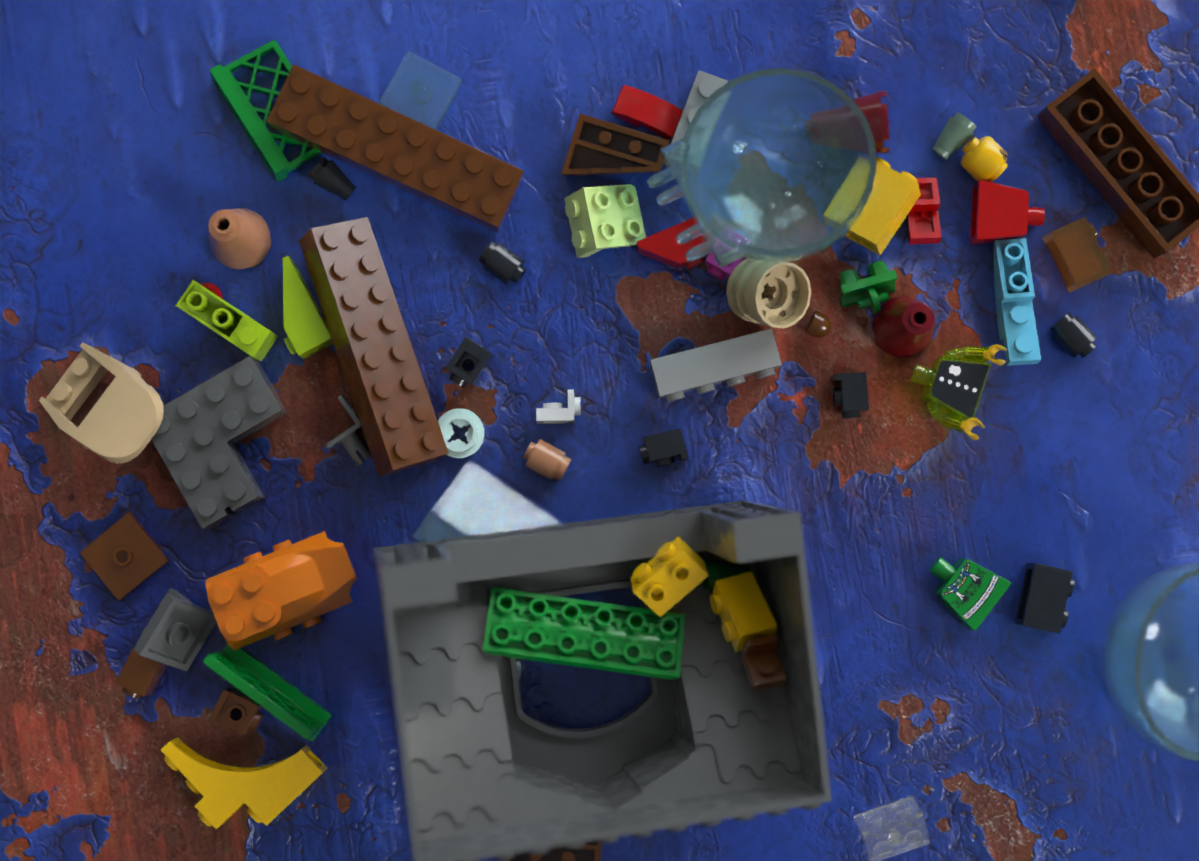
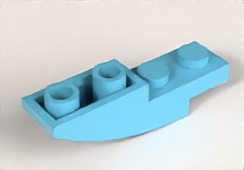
[994,238,1041,366]

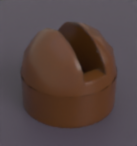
[805,310,831,338]

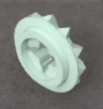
[438,408,485,458]

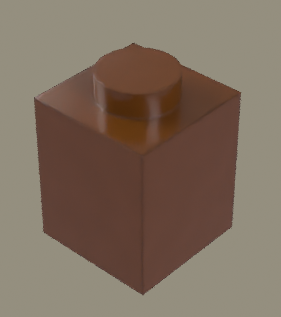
[115,648,167,699]

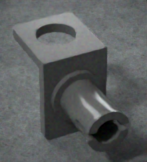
[325,394,371,467]

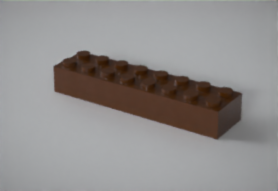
[267,64,524,233]
[299,217,449,477]

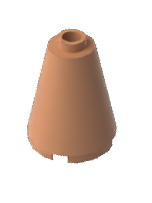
[208,208,271,270]

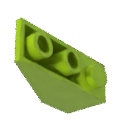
[175,280,279,362]

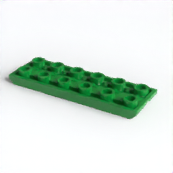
[483,587,685,679]

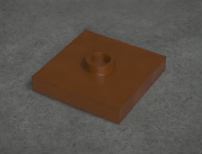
[80,512,170,601]

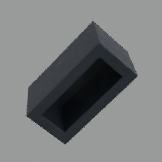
[1015,563,1075,634]

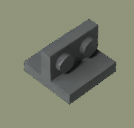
[133,588,217,672]

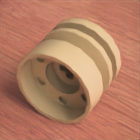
[726,257,811,329]

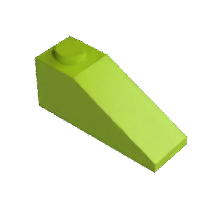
[283,256,333,359]

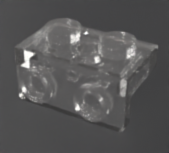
[854,796,930,861]

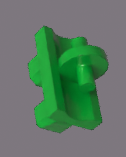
[839,260,898,315]

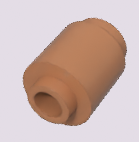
[523,439,572,481]

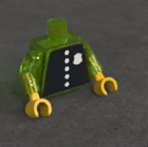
[910,344,1007,441]

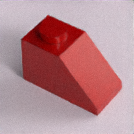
[636,218,709,270]

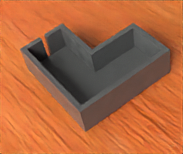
[151,356,288,529]

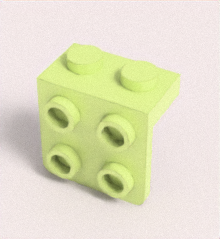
[565,184,646,258]

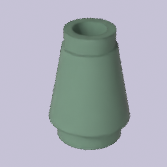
[932,112,977,160]

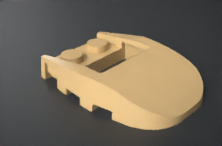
[39,343,164,464]

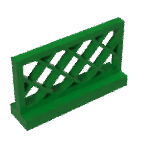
[209,39,323,183]
[203,644,333,741]

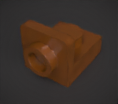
[741,635,786,692]

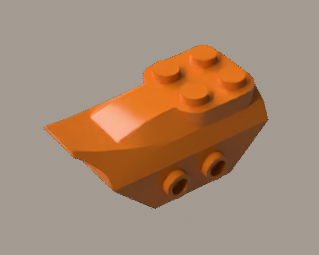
[206,531,357,650]

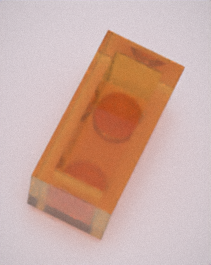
[1043,217,1112,293]

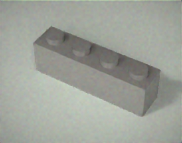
[649,329,782,402]

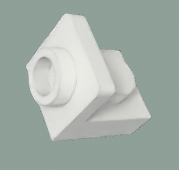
[536,389,581,424]

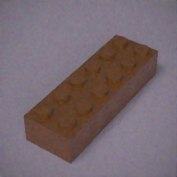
[1036,68,1199,259]

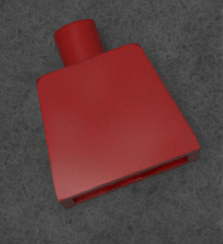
[969,180,1045,245]

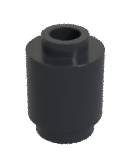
[479,241,527,286]
[1050,312,1097,359]

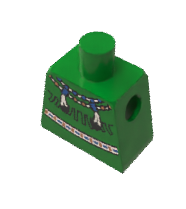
[929,557,1012,631]

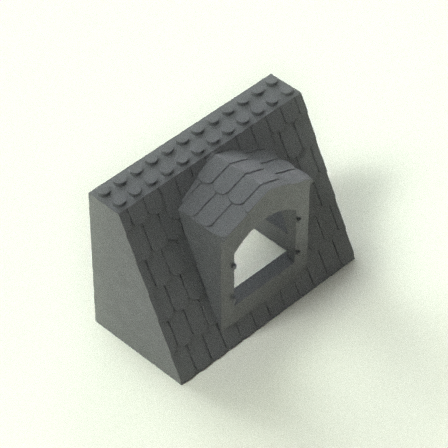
[373,500,832,861]

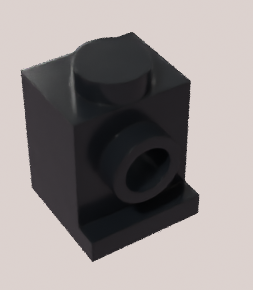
[446,337,494,388]
[830,372,869,419]
[639,428,688,467]

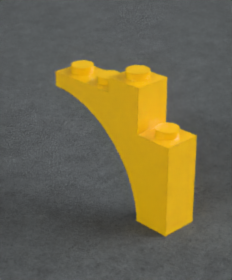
[161,737,328,829]

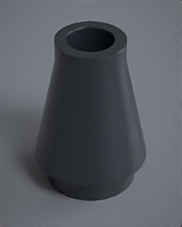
[309,157,357,201]

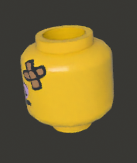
[961,136,1008,182]

